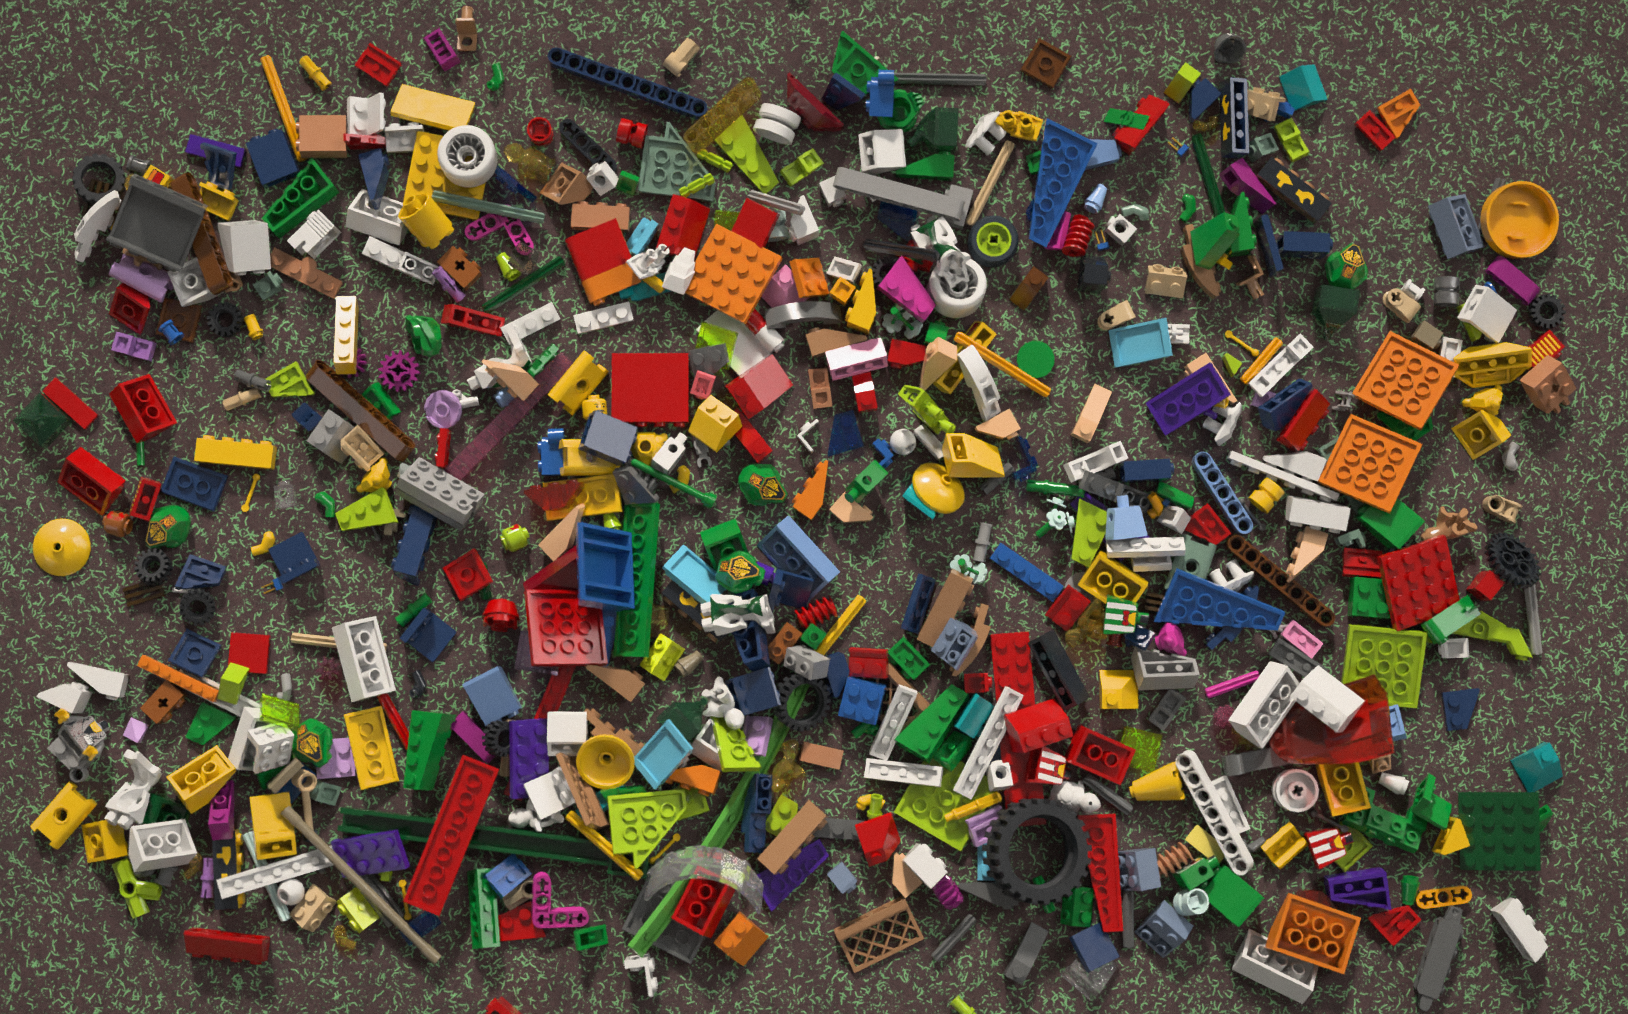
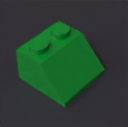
[700,519,749,571]

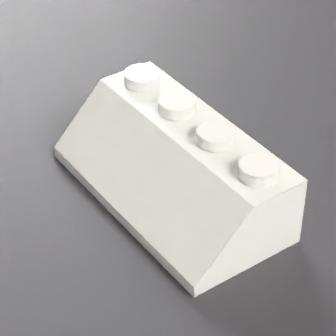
[332,616,396,702]
[1228,661,1299,749]
[1232,929,1318,1004]

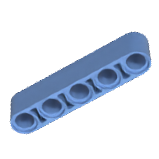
[1192,452,1253,535]

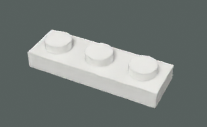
[501,302,560,345]
[573,302,634,334]
[1211,775,1250,834]

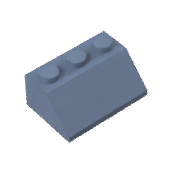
[1428,194,1485,259]

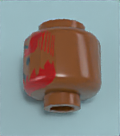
[102,510,133,538]

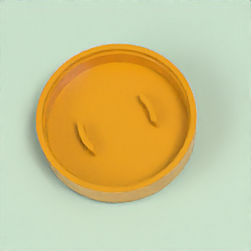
[1480,181,1559,259]

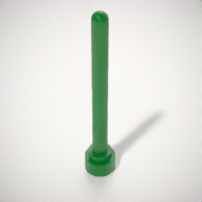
[631,459,717,509]

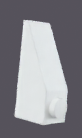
[67,662,129,700]

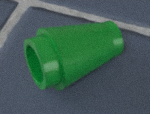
[1401,875,1420,905]

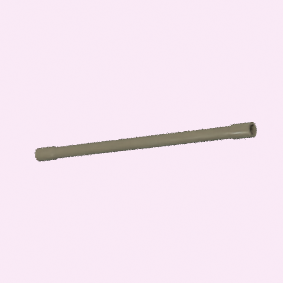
[281,806,442,965]

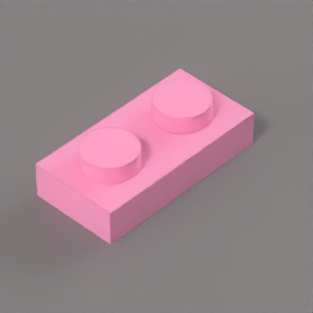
[1280,620,1323,659]

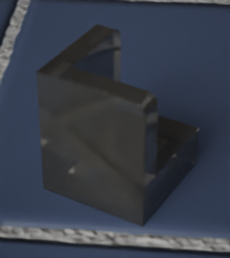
[508,241,539,276]

